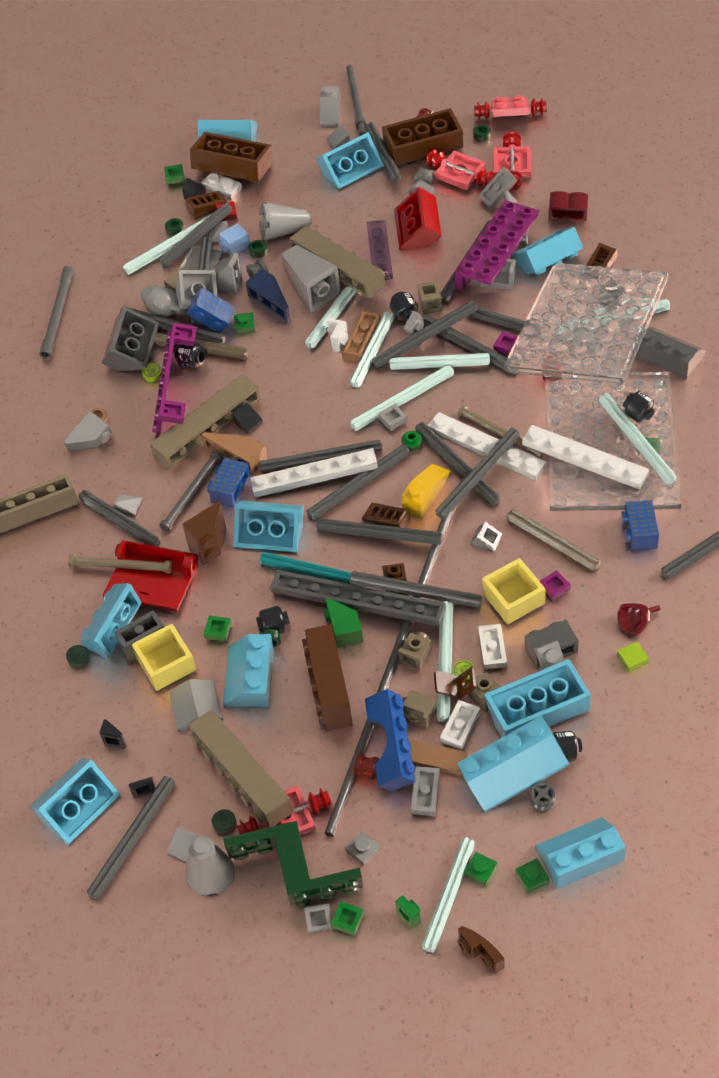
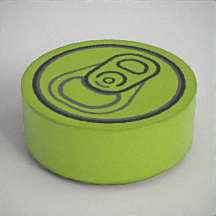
[142,363,163,382]
[452,660,476,684]

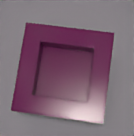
[493,331,521,357]
[539,570,571,601]

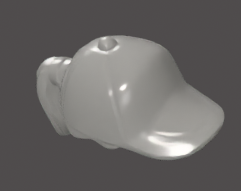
[141,285,188,317]

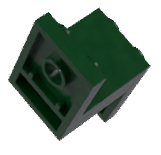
[223,821,363,907]

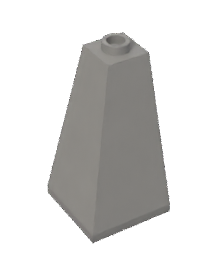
[281,245,341,314]

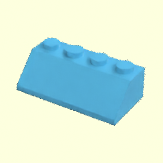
[484,659,591,738]
[457,716,570,813]

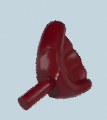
[617,603,661,637]

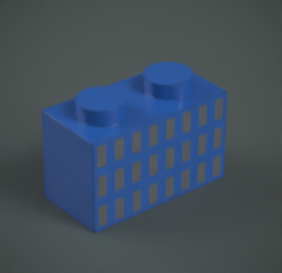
[187,287,235,333]
[207,458,250,508]
[621,500,659,551]

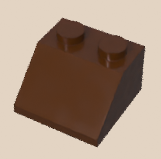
[182,501,227,565]

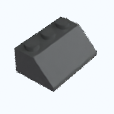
[102,306,159,371]
[632,326,707,379]

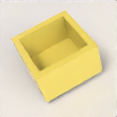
[482,558,545,625]
[132,624,196,691]

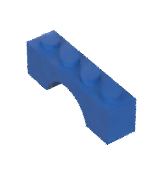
[365,689,415,791]

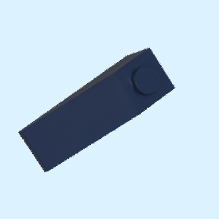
[245,270,291,323]

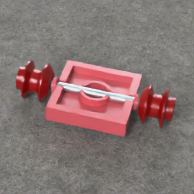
[474,95,547,120]
[494,131,531,191]
[426,149,495,190]
[236,786,332,836]

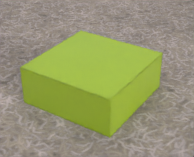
[617,641,649,672]

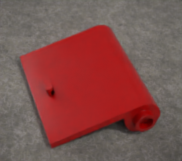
[102,540,198,612]

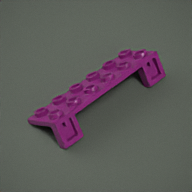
[455,200,539,291]
[152,323,197,438]

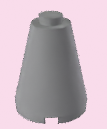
[259,202,312,241]
[185,836,234,896]

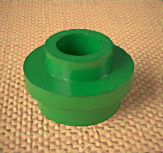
[401,431,422,451]

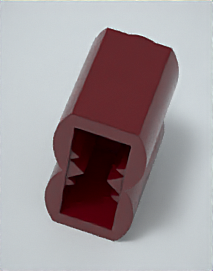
[548,191,588,222]

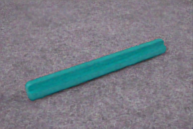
[259,552,362,587]

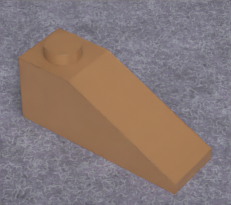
[202,432,268,475]

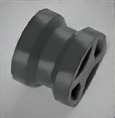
[246,259,269,278]
[530,782,555,813]

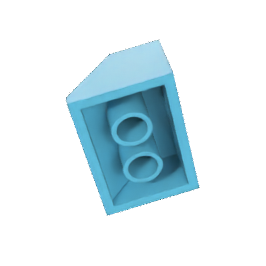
[198,120,257,141]
[316,132,384,190]
[511,227,583,275]
[233,501,304,552]
[80,583,142,659]
[223,634,274,708]
[29,758,121,844]
[535,817,626,889]

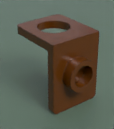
[434,667,476,699]

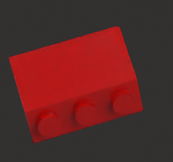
[394,186,442,250]

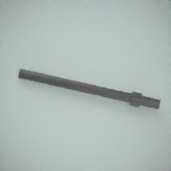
[346,65,366,136]

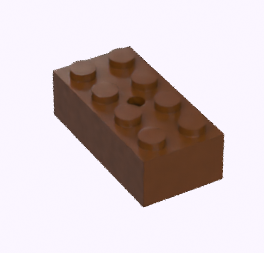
[382,108,464,166]
[190,132,272,182]
[302,624,353,731]

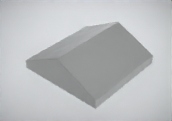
[176,270,218,309]
[169,680,223,732]

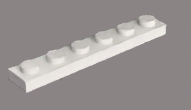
[428,412,546,481]
[522,425,649,490]
[251,448,378,498]

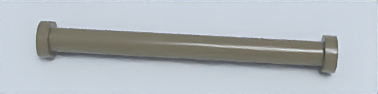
[457,404,545,459]
[68,554,172,574]

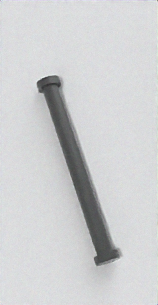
[159,450,223,532]

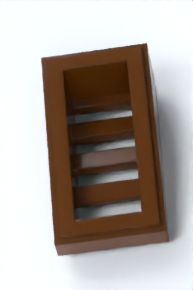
[185,191,227,219]
[581,243,618,282]
[362,503,410,528]

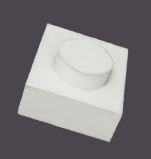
[327,318,348,352]

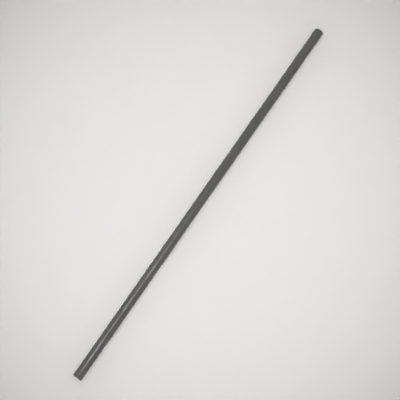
[324,508,455,837]

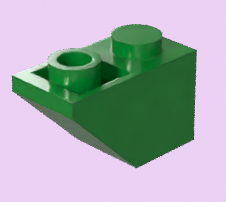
[323,598,364,648]

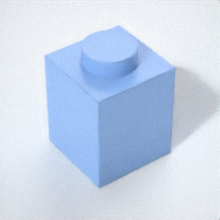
[219,223,250,255]

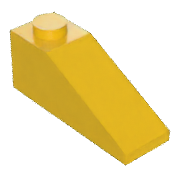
[402,464,451,519]

